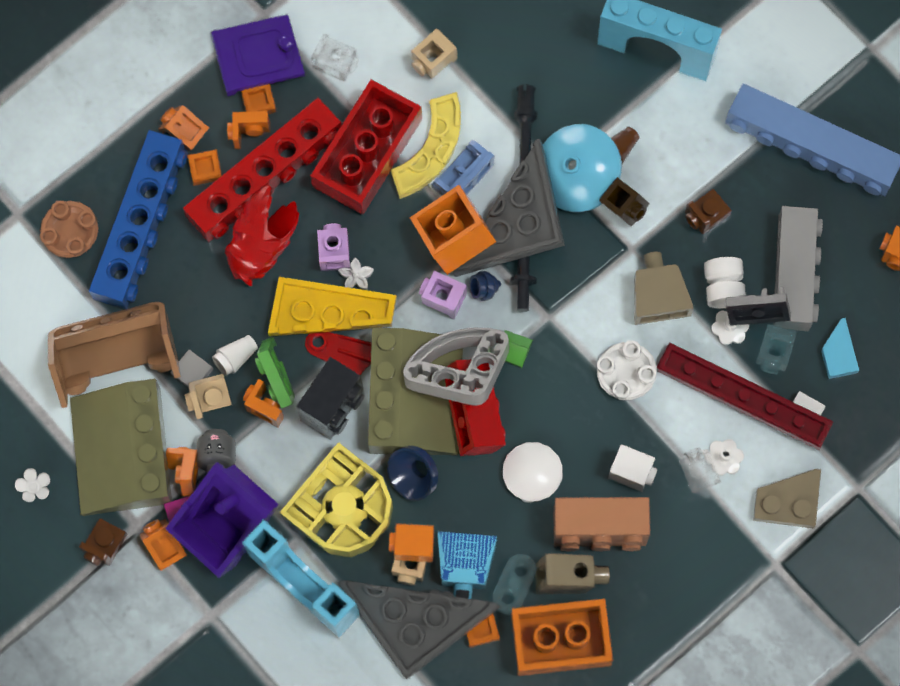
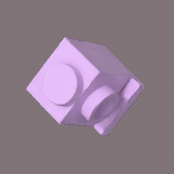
[317,223,351,271]
[419,271,467,320]

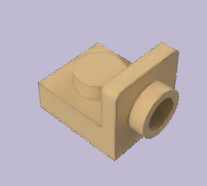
[185,374,232,419]

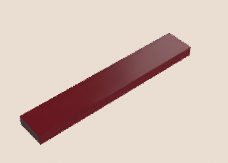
[657,342,833,450]

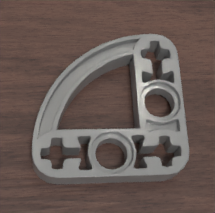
[403,328,510,405]

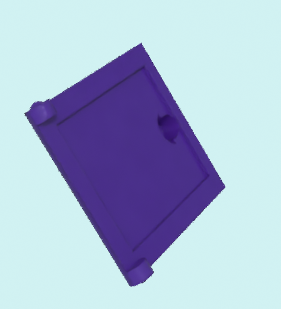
[210,14,305,96]

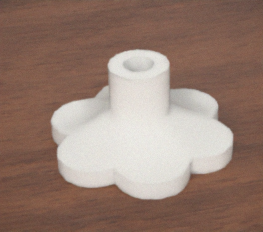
[711,311,749,345]
[705,439,744,476]

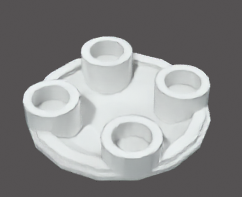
[597,340,657,400]
[503,442,562,503]

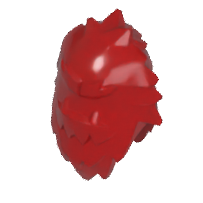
[225,186,299,286]

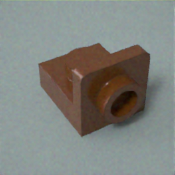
[685,189,732,235]
[79,518,128,566]

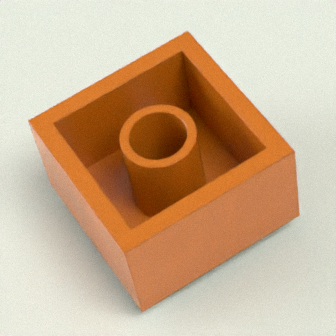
[410,185,497,275]

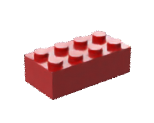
[310,79,423,215]

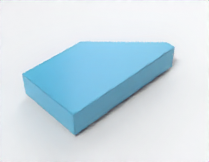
[821,318,859,379]

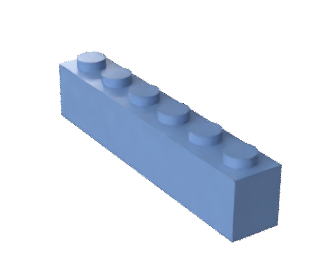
[725,83,900,196]

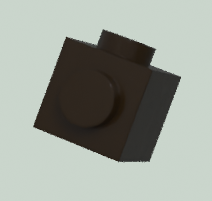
[599,177,650,227]

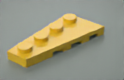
[268,277,397,336]

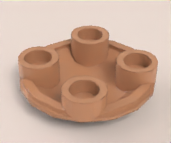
[40,200,99,258]

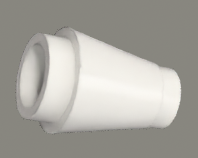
[212,335,258,376]

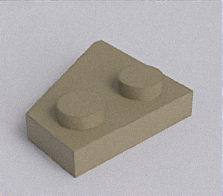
[753,469,821,529]

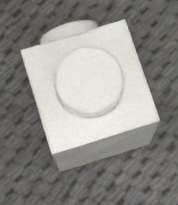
[608,444,658,492]

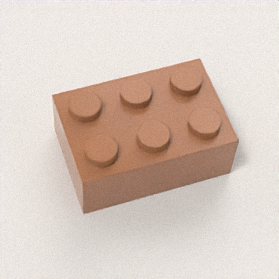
[554,498,650,551]

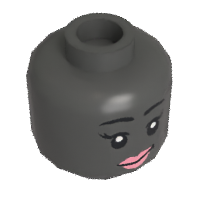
[196,429,236,473]

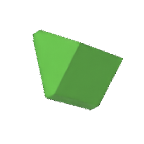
[504,330,533,368]

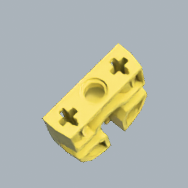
[280,442,393,558]

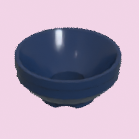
[387,446,438,501]

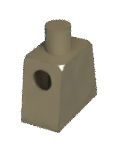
[634,252,693,325]
[535,554,610,595]

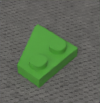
[255,337,295,409]

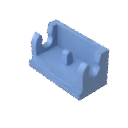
[431,140,494,195]

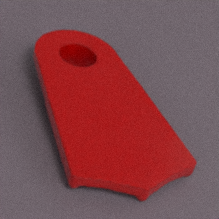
[305,332,372,375]

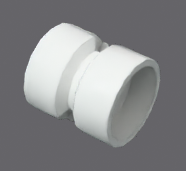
[704,257,746,308]

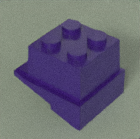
[166,462,279,578]

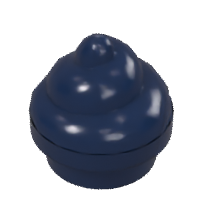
[469,271,501,301]

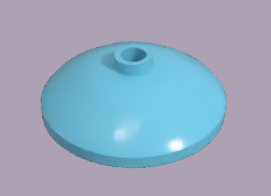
[543,124,622,212]

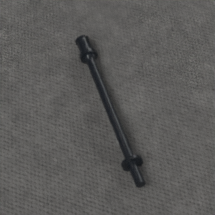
[510,85,537,312]

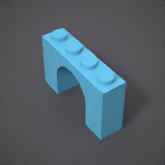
[597,0,722,81]
[242,520,360,638]

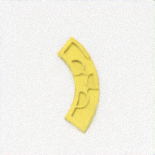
[391,92,461,199]

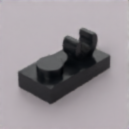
[726,287,791,326]

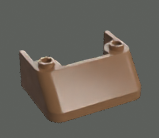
[48,302,181,408]

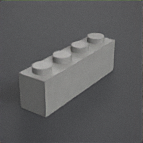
[773,206,823,331]

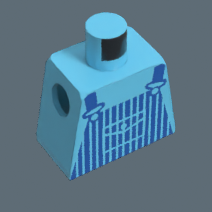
[438,531,497,599]

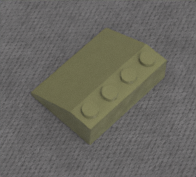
[368,328,463,456]
[70,379,172,516]

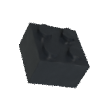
[296,357,365,440]

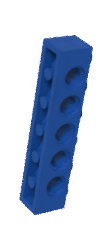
[89,130,188,309]

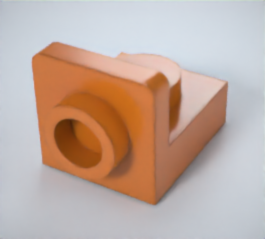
[159,105,209,151]
[227,111,270,149]
[243,379,284,428]
[166,447,199,496]
[139,519,187,571]

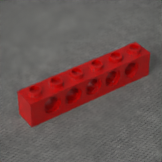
[183,98,342,242]

